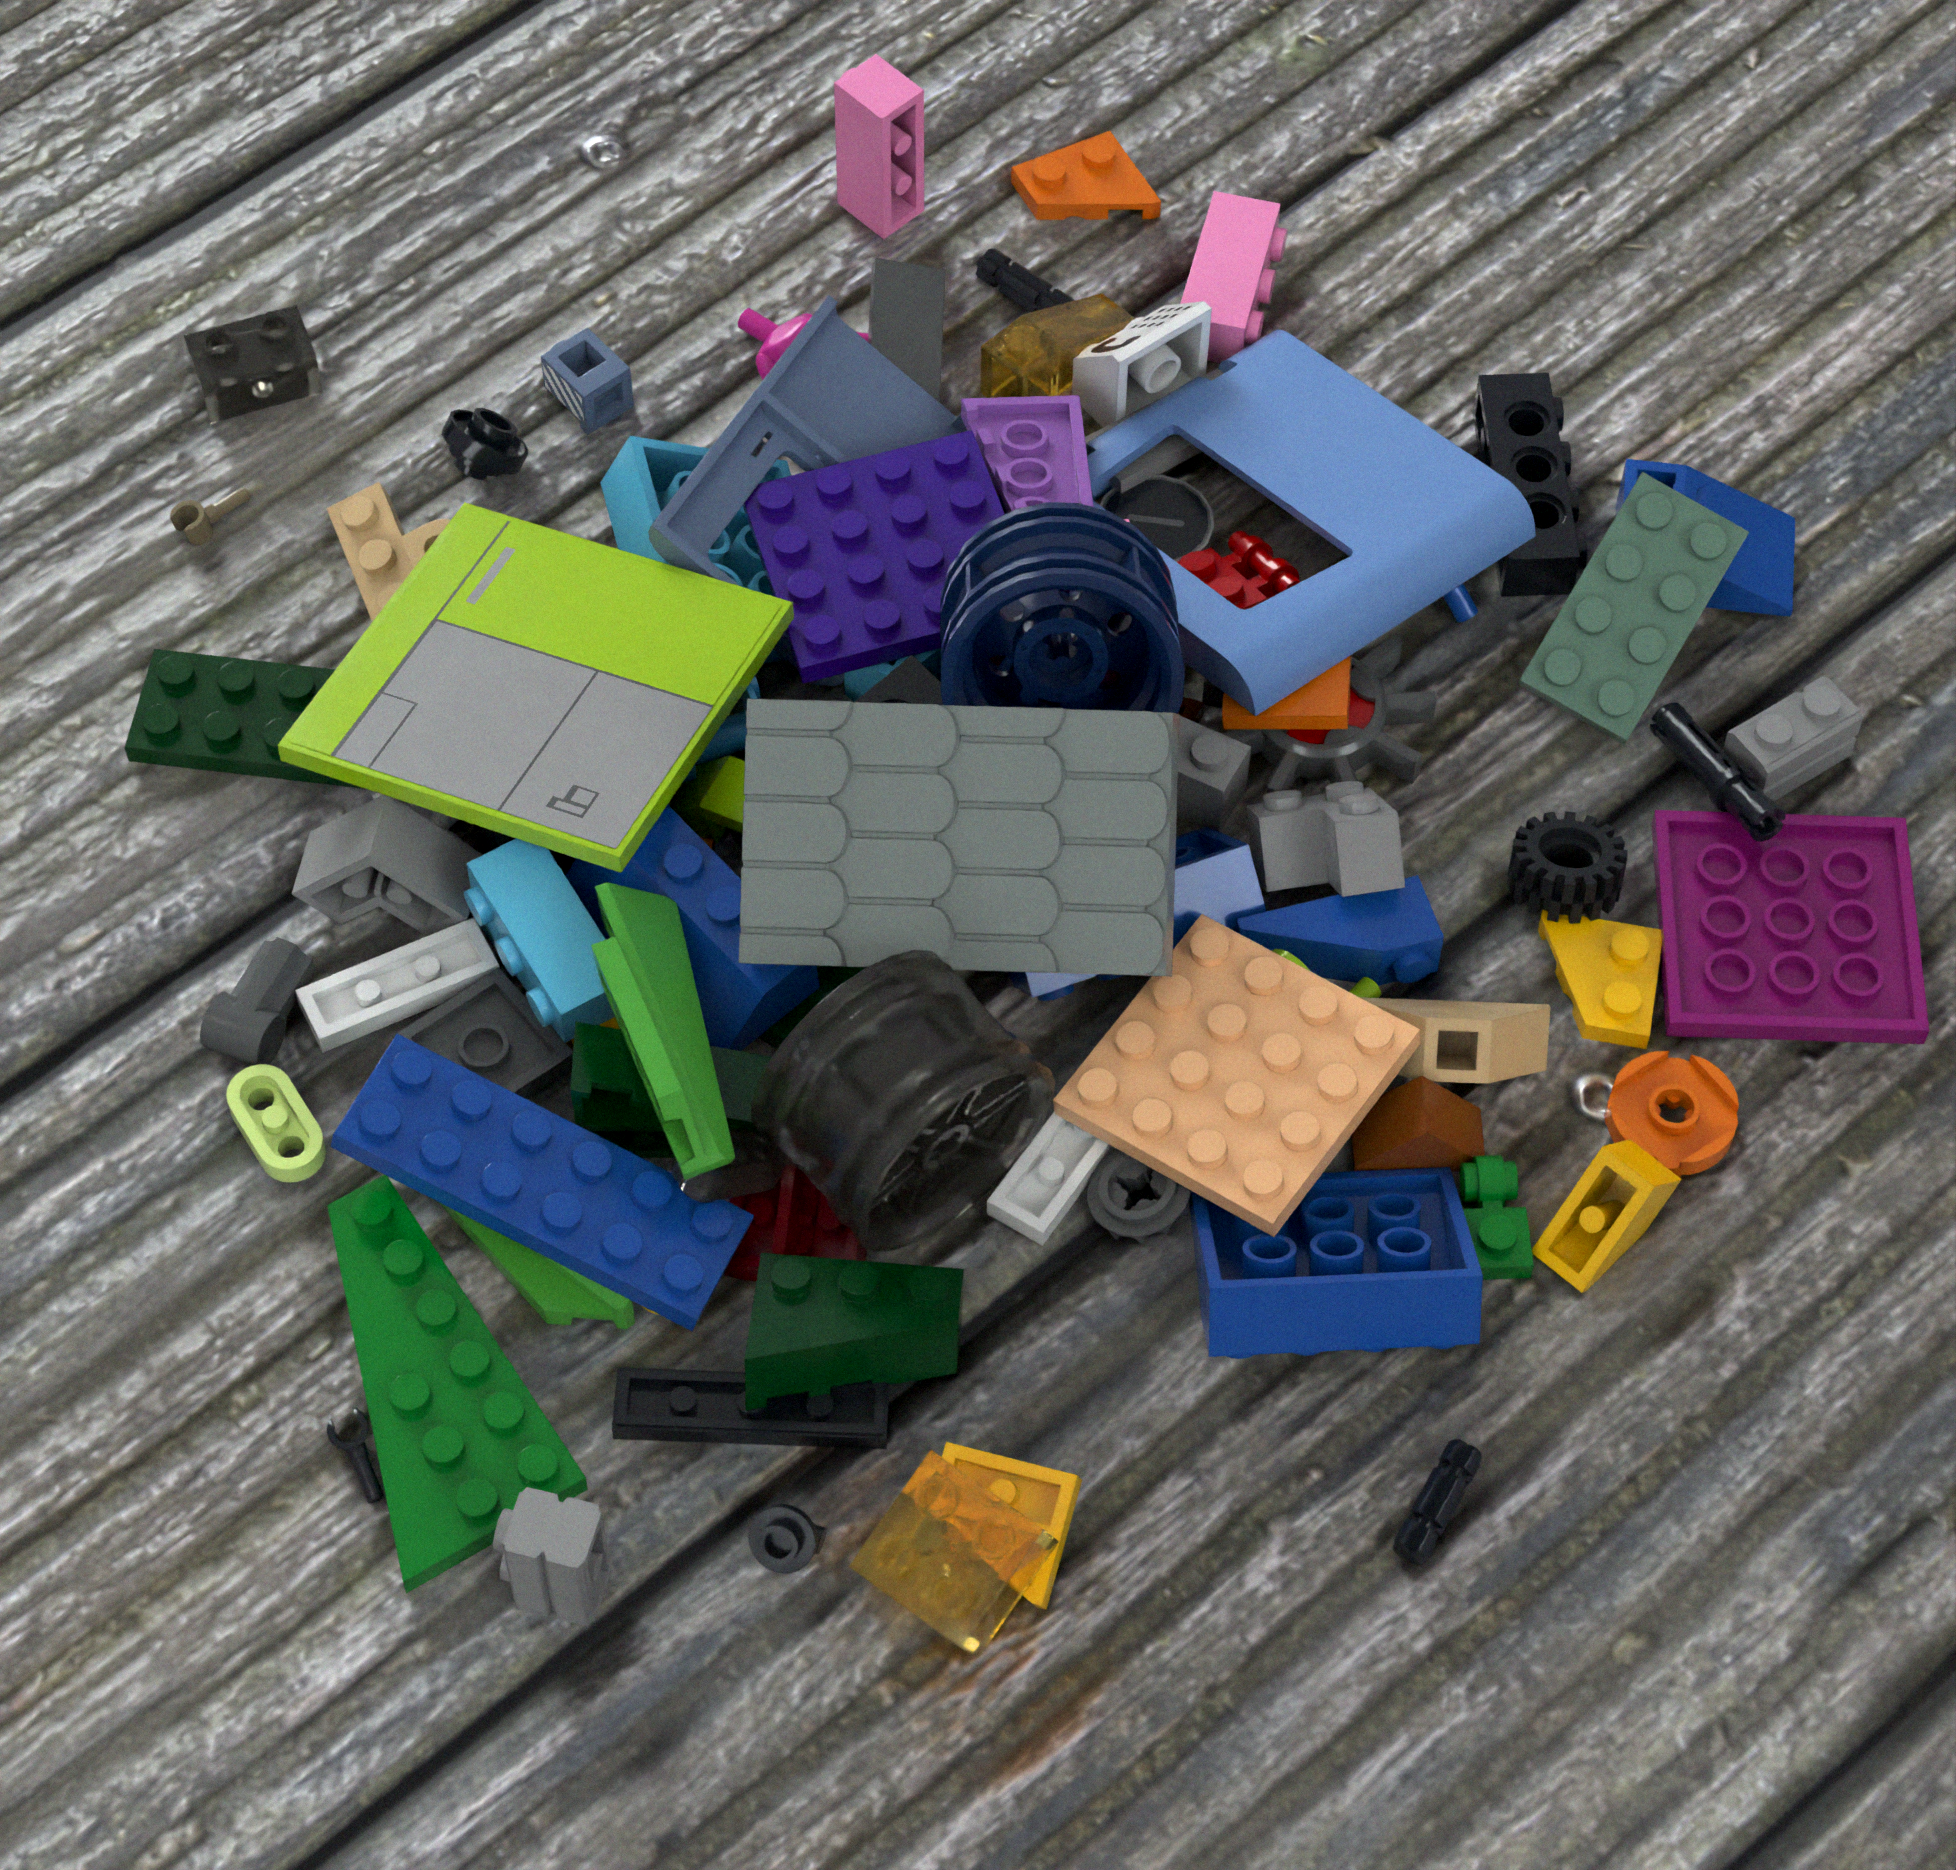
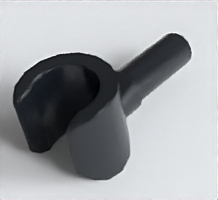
[327,1407,384,1504]

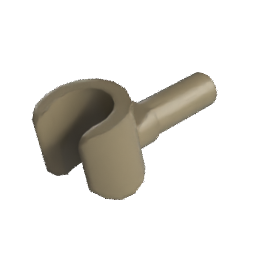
[170,487,251,545]

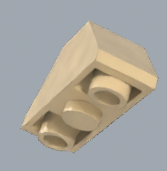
[1360,997,1551,1084]

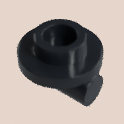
[748,1504,827,1573]

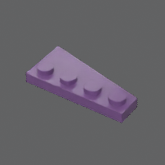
[961,395,1093,513]

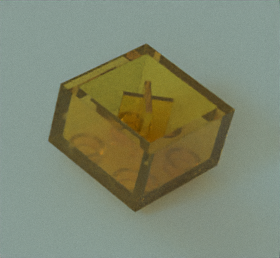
[849,1450,1059,1658]

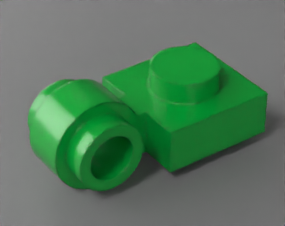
[1459,1155,1534,1280]

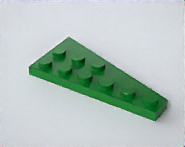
[327,1175,588,1594]

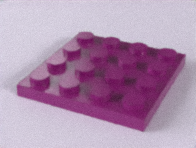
[1651,810,1929,1044]

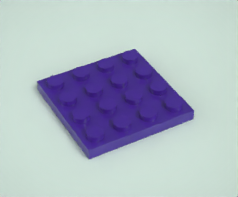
[742,430,1005,684]

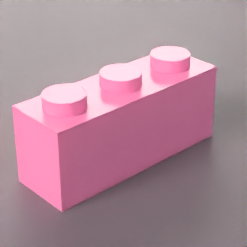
[834,54,924,239]
[1180,191,1288,363]

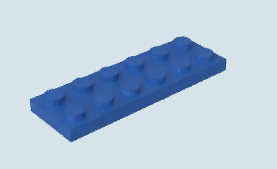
[330,1034,754,1332]

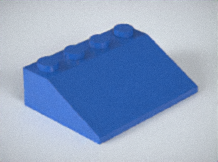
[1189,1167,1483,1359]

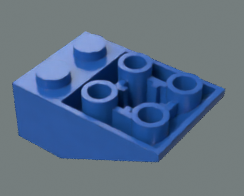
[1615,459,1795,617]

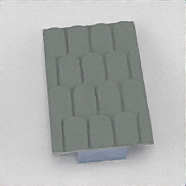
[739,699,1180,977]

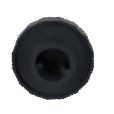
[441,408,528,480]

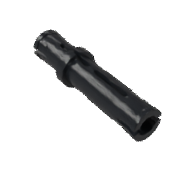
[1650,703,1786,842]

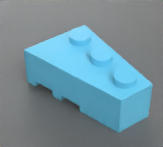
[464,838,615,1043]

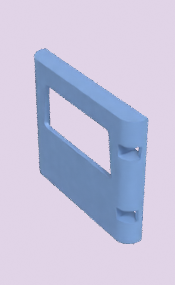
[998,329,1536,716]

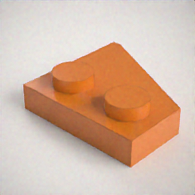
[1011,131,1161,220]

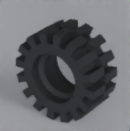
[1507,811,1627,924]

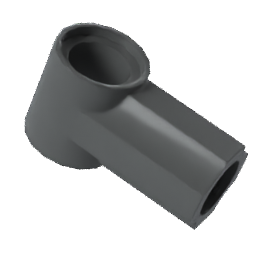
[200,937,315,1065]

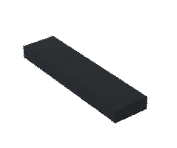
[612,1367,890,1449]

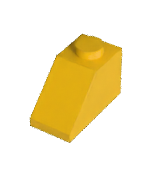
[1532,1139,1682,1293]

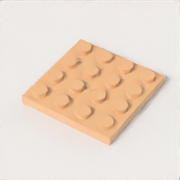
[1053,914,1421,1237]

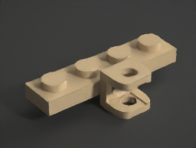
[326,482,451,622]

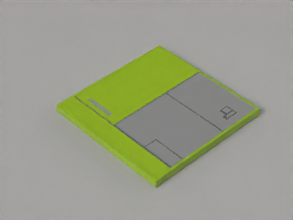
[277,502,794,873]

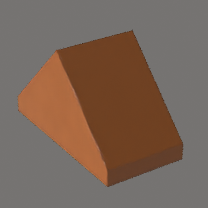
[1351,1076,1485,1172]

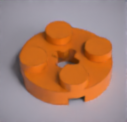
[1604,1051,1739,1177]

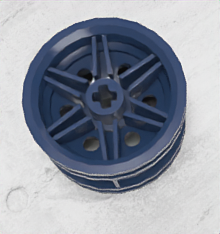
[940,502,1185,714]

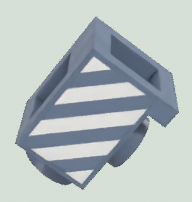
[541,327,634,435]

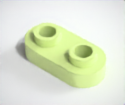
[226,1064,326,1182]

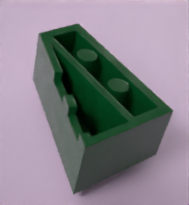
[570,1021,779,1159]
[744,1253,964,1410]

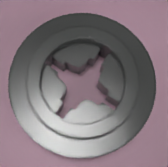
[1087,1149,1193,1243]

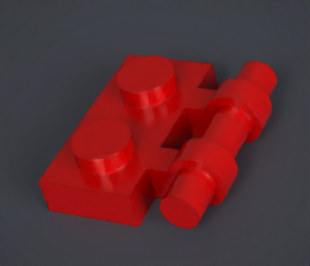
[1177,531,1301,610]

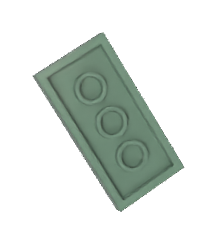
[1518,472,1749,745]

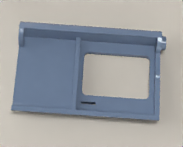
[648,295,968,686]

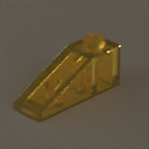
[980,293,1135,398]

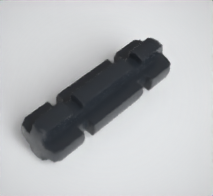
[976,248,1076,328]
[1393,1439,1482,1565]

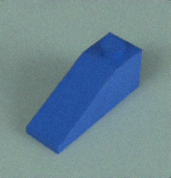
[1235,875,1444,986]

